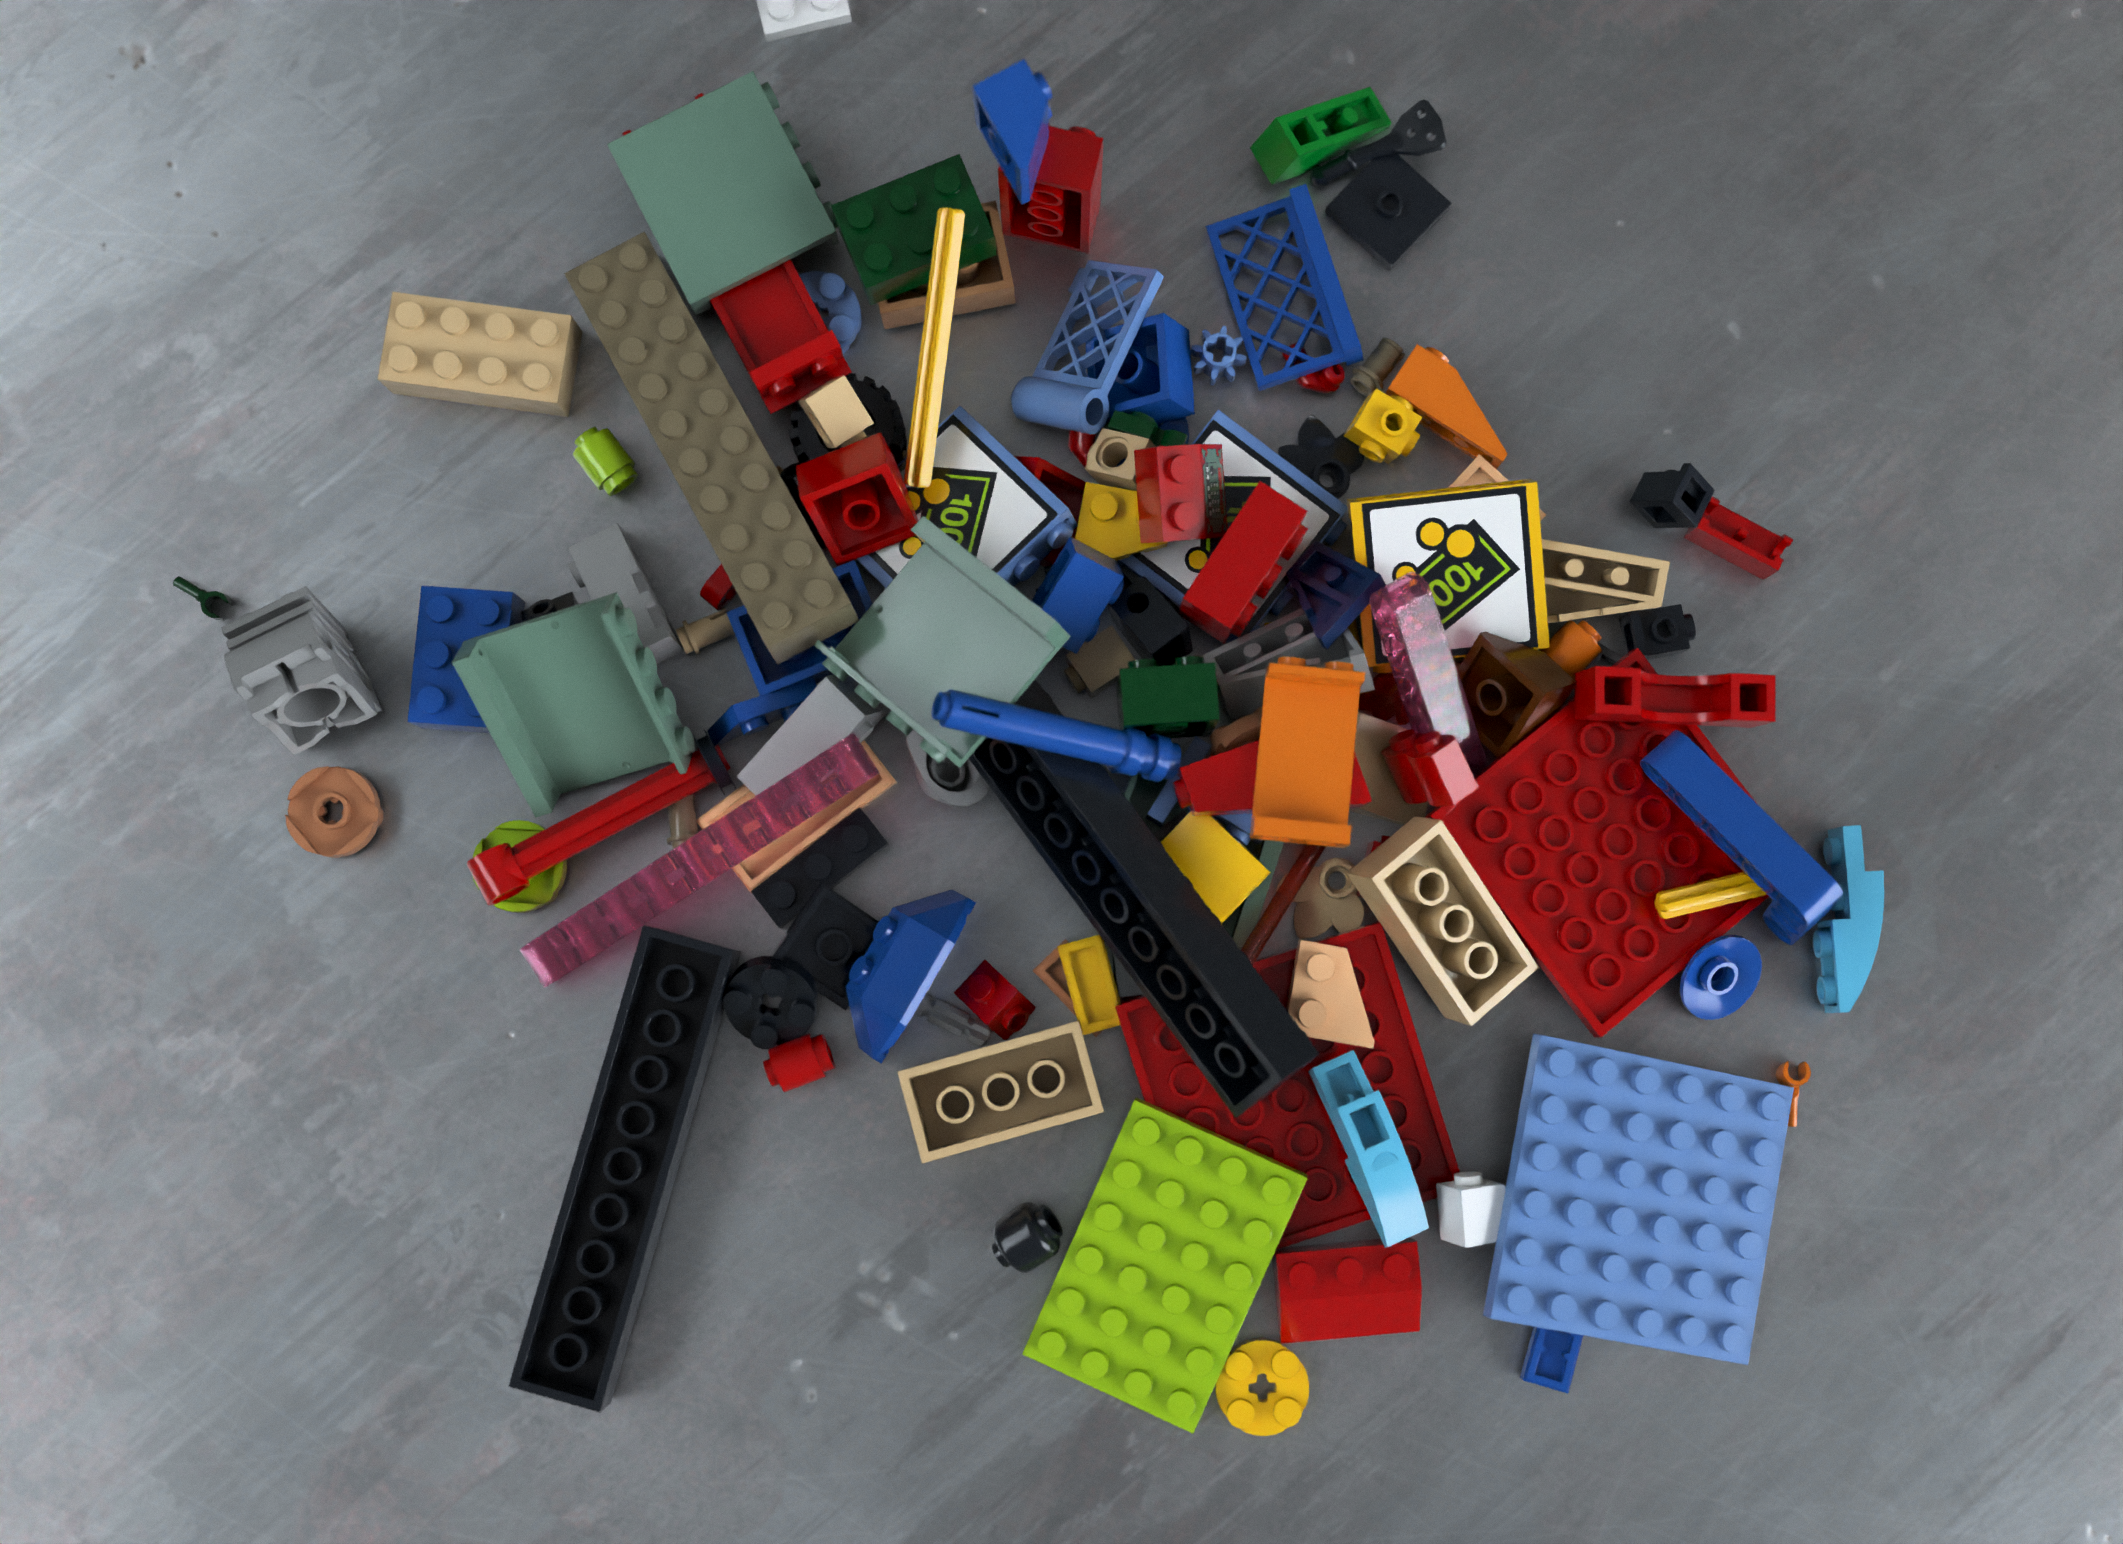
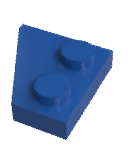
[707,679,817,746]

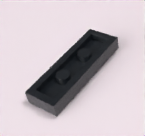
[751,807,889,928]

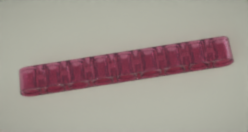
[519,733,880,988]

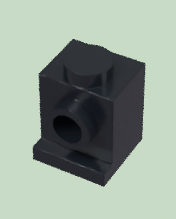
[1629,463,1715,528]
[1619,604,1696,660]

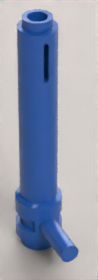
[932,689,1181,782]

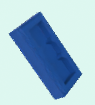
[1520,1327,1583,1394]

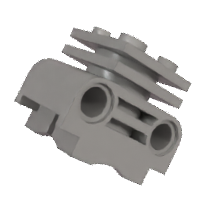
[221,586,382,755]

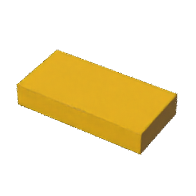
[1057,935,1121,1035]

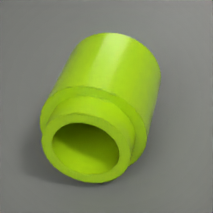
[572,427,638,496]

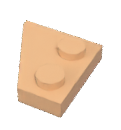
[1286,939,1374,1048]

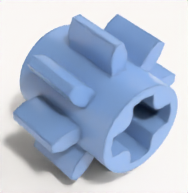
[1191,326,1247,385]

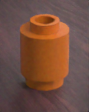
[1539,620,1602,679]

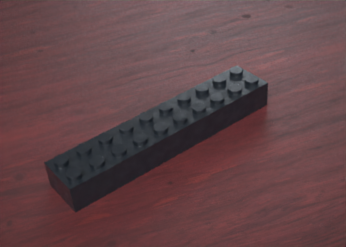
[969,679,1319,1118]
[508,925,741,1412]

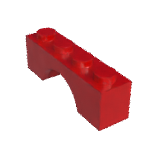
[1575,666,1776,728]

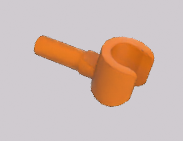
[1775,1061,1811,1127]

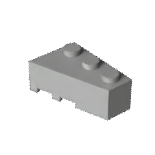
[568,523,684,664]
[1202,608,1375,720]

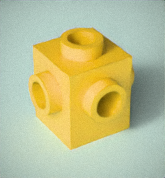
[1343,388,1422,464]

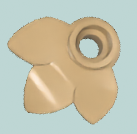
[1275,858,1364,939]

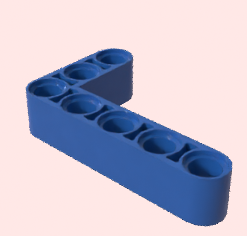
[1640,730,1843,946]

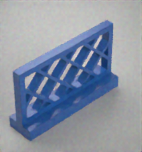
[1206,184,1364,391]

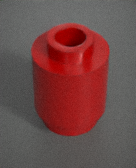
[763,1033,836,1092]

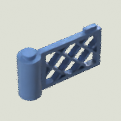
[1011,260,1164,434]

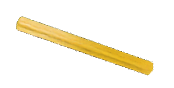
[904,207,965,488]

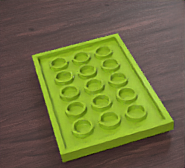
[1022,1097,1308,1434]

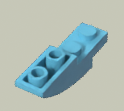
[1813,825,1884,1013]
[1308,1050,1429,1248]

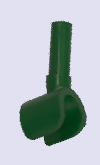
[173,576,232,620]

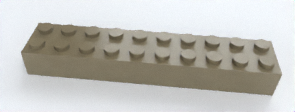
[564,231,859,665]

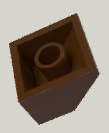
[1439,631,1577,758]

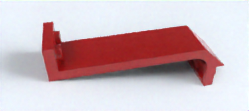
[622,93,852,414]

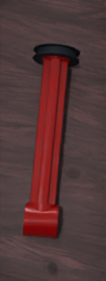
[467,729,736,906]

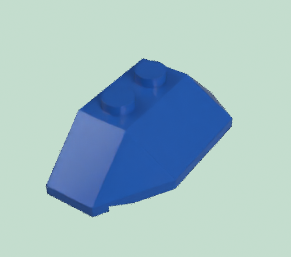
[845,889,976,1064]

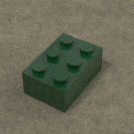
[831,154,997,306]
[1117,656,1219,739]

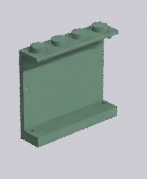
[814,516,1070,768]
[452,592,695,818]

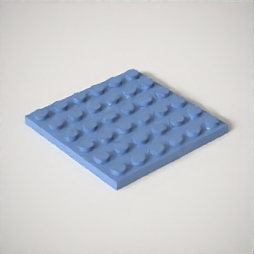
[1483,1034,1794,1365]

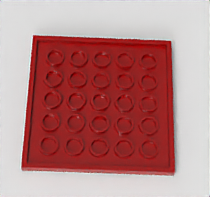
[1425,648,1769,1038]
[1114,921,1460,1250]

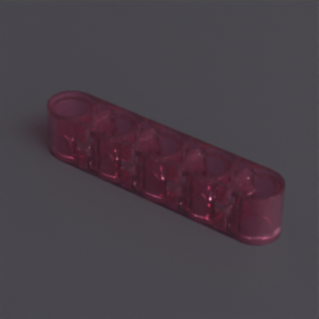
[1369,572,1487,776]

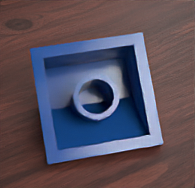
[972,59,1052,205]
[1085,312,1195,424]

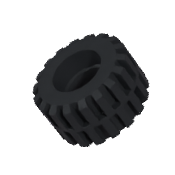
[789,373,907,465]

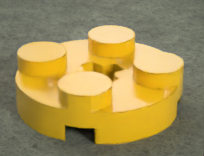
[1215,1338,1309,1436]

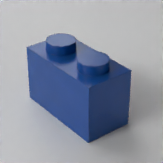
[1031,537,1124,654]

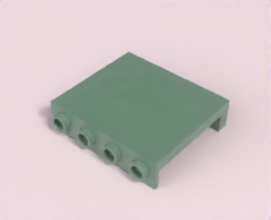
[607,71,839,315]

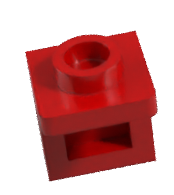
[954,960,1036,1040]

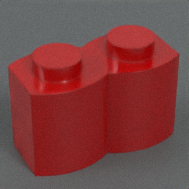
[1381,729,1479,807]

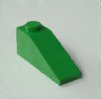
[1250,87,1393,185]

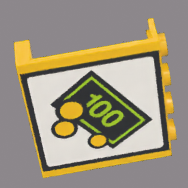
[1347,478,1550,673]

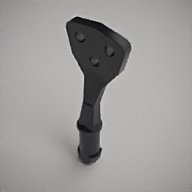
[1310,100,1447,186]

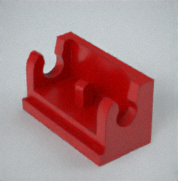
[1684,496,1793,580]

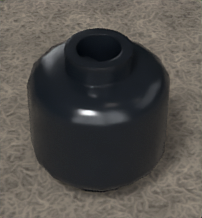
[992,1202,1063,1273]

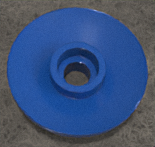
[1680,935,1762,1020]

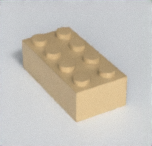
[378,292,583,417]
[1346,816,1539,1026]
[897,1021,1104,1163]

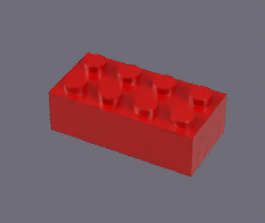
[998,124,1104,254]

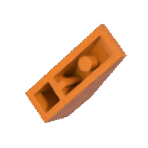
[1385,344,1508,470]

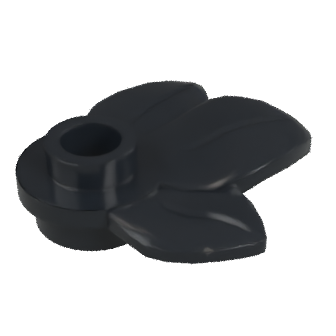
[1278,415,1365,499]

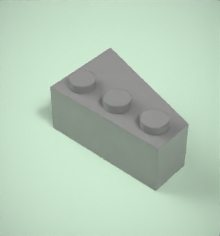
[736,675,890,815]

